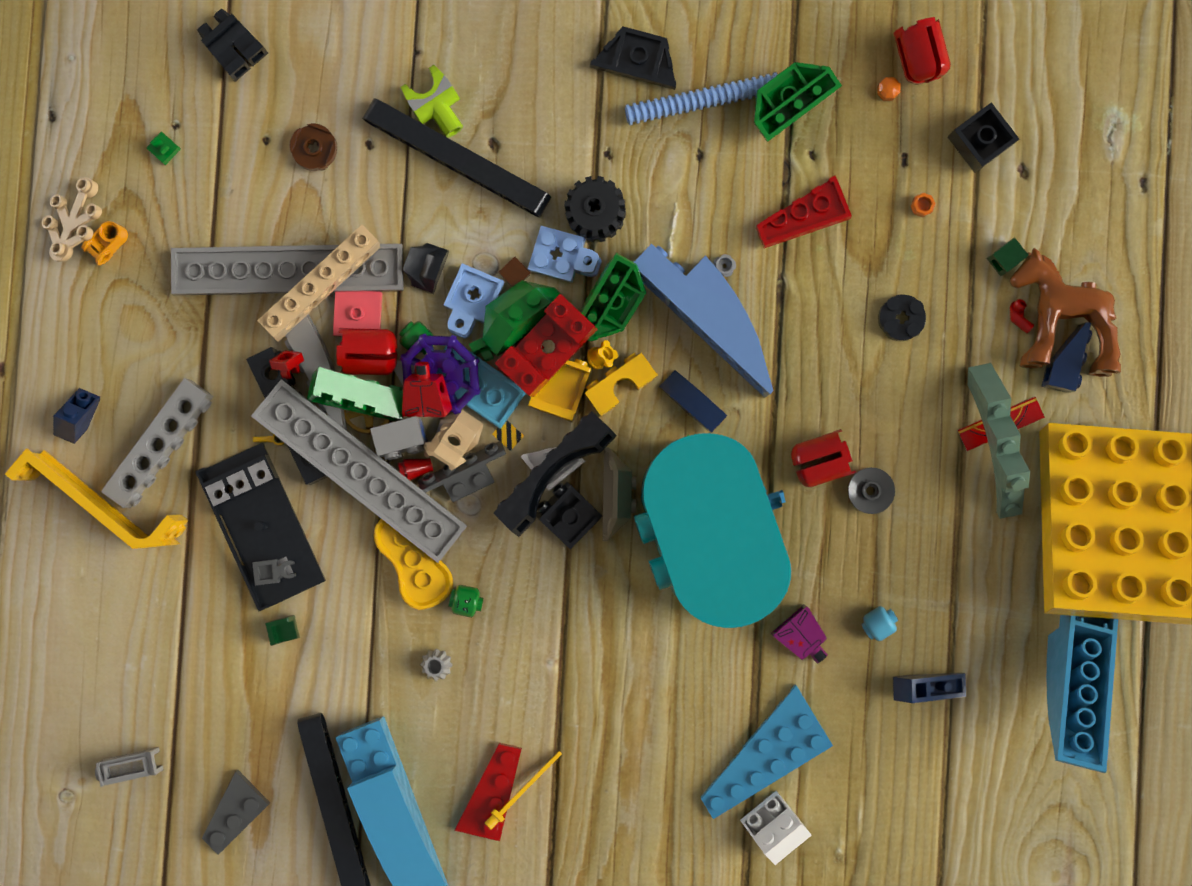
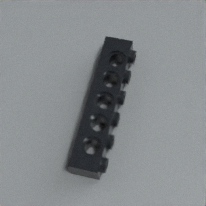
[246,347,328,485]

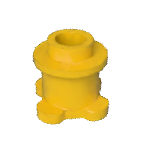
[587,340,618,370]

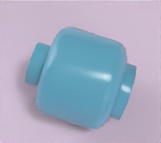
[861,606,898,641]

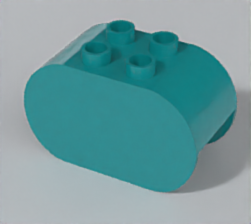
[633,433,792,628]

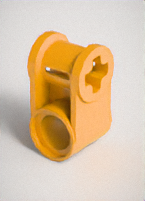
[81,221,128,265]

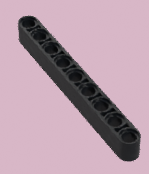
[362,98,552,218]
[297,713,371,886]

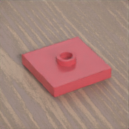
[333,291,382,337]

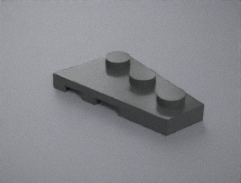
[202,770,270,855]

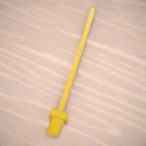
[485,751,562,830]

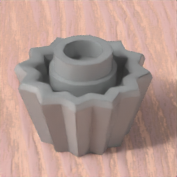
[420,648,453,681]

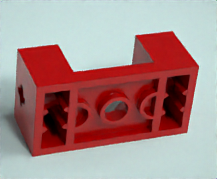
[495,294,598,397]

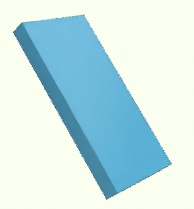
[436,346,526,429]

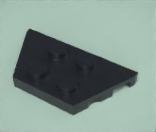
[590,26,676,90]

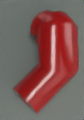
[1010,299,1034,334]

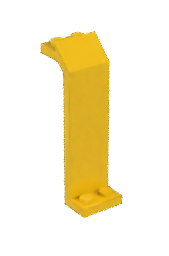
[5,448,188,549]

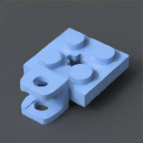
[528,226,602,283]
[444,263,505,339]

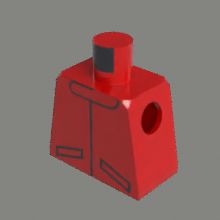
[402,362,452,417]

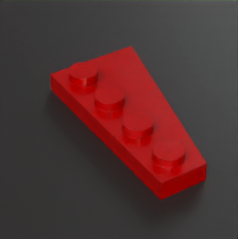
[756,175,852,249]
[454,742,522,841]

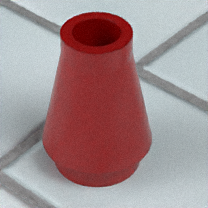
[398,458,433,480]

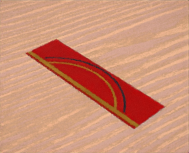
[958,396,1045,451]

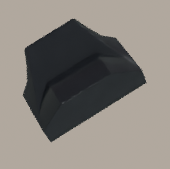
[403,243,449,295]

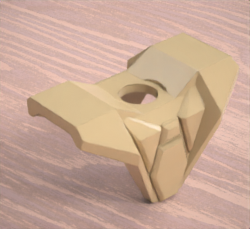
[424,410,483,470]

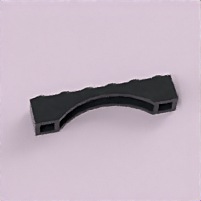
[494,411,617,537]

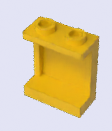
[528,353,591,422]

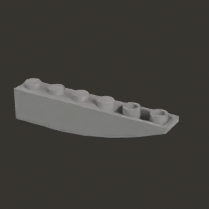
[285,314,347,430]

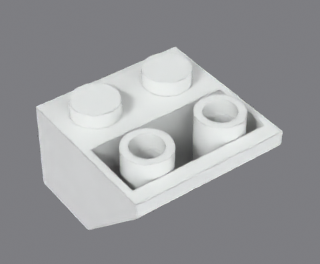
[740,791,811,865]

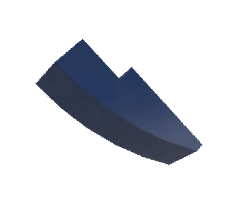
[659,370,727,433]

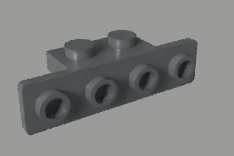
[418,441,506,502]

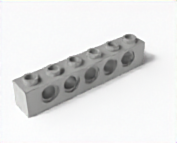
[101,378,213,508]

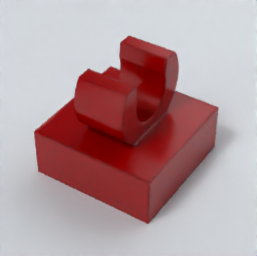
[269,350,304,379]

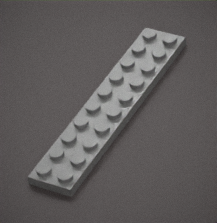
[171,244,404,295]
[251,379,467,563]

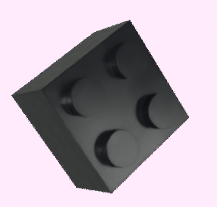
[948,102,1020,173]

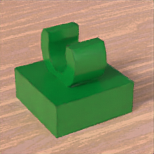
[146,131,181,165]
[469,337,494,362]

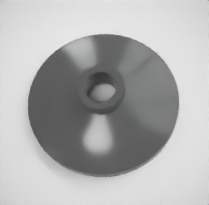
[848,467,895,514]

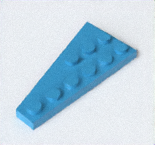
[701,685,833,819]

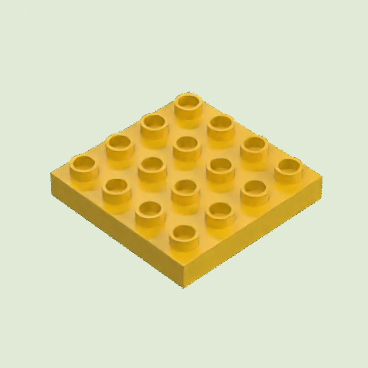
[1039,423,1192,625]

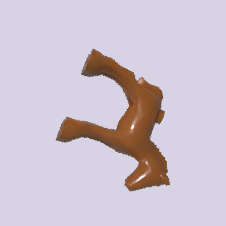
[1009,248,1121,377]

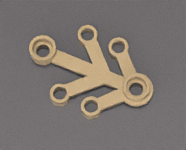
[41,177,102,262]

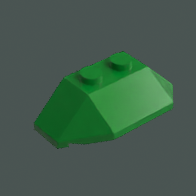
[754,62,842,142]
[580,253,646,342]
[482,280,561,357]

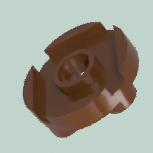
[290,123,337,171]

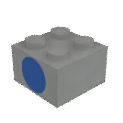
[370,416,428,460]

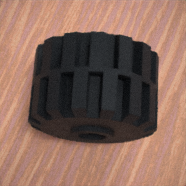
[564,176,626,242]

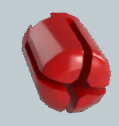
[893,17,951,85]
[336,328,398,375]
[791,429,856,487]

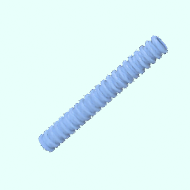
[625,72,778,125]

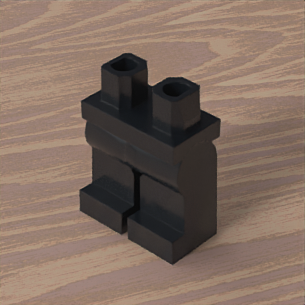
[197,9,268,82]

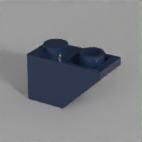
[53,388,100,444]

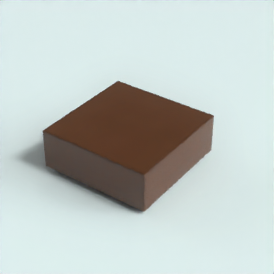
[498,257,531,287]

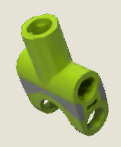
[401,65,463,138]

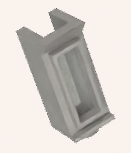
[95,747,163,787]

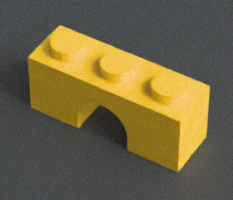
[585,352,658,417]

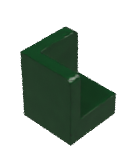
[986,237,1028,276]
[265,615,300,646]

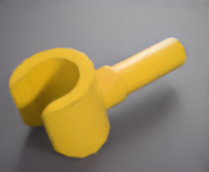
[253,434,285,446]

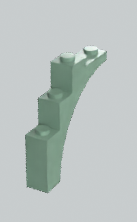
[967,363,1030,519]

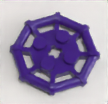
[399,334,481,414]

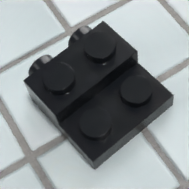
[536,482,603,550]

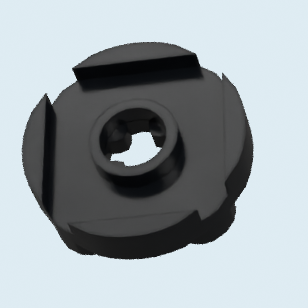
[878,294,926,341]

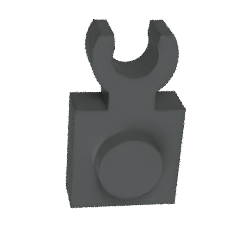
[252,559,296,586]

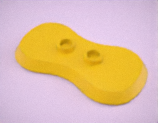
[374,519,453,610]

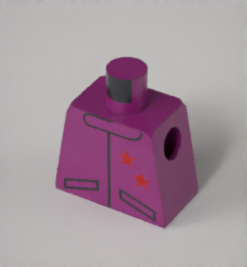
[771,604,828,664]

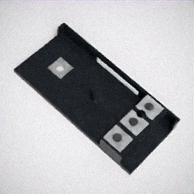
[195,443,326,612]

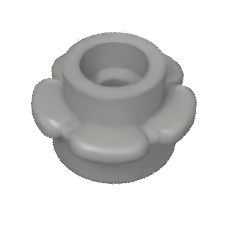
[713,254,736,277]

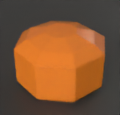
[877,77,900,101]
[910,193,936,217]

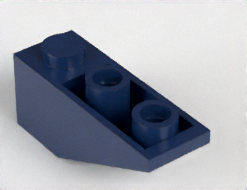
[1041,322,1092,393]

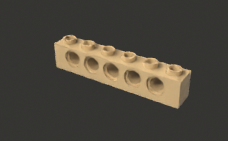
[257,225,381,342]

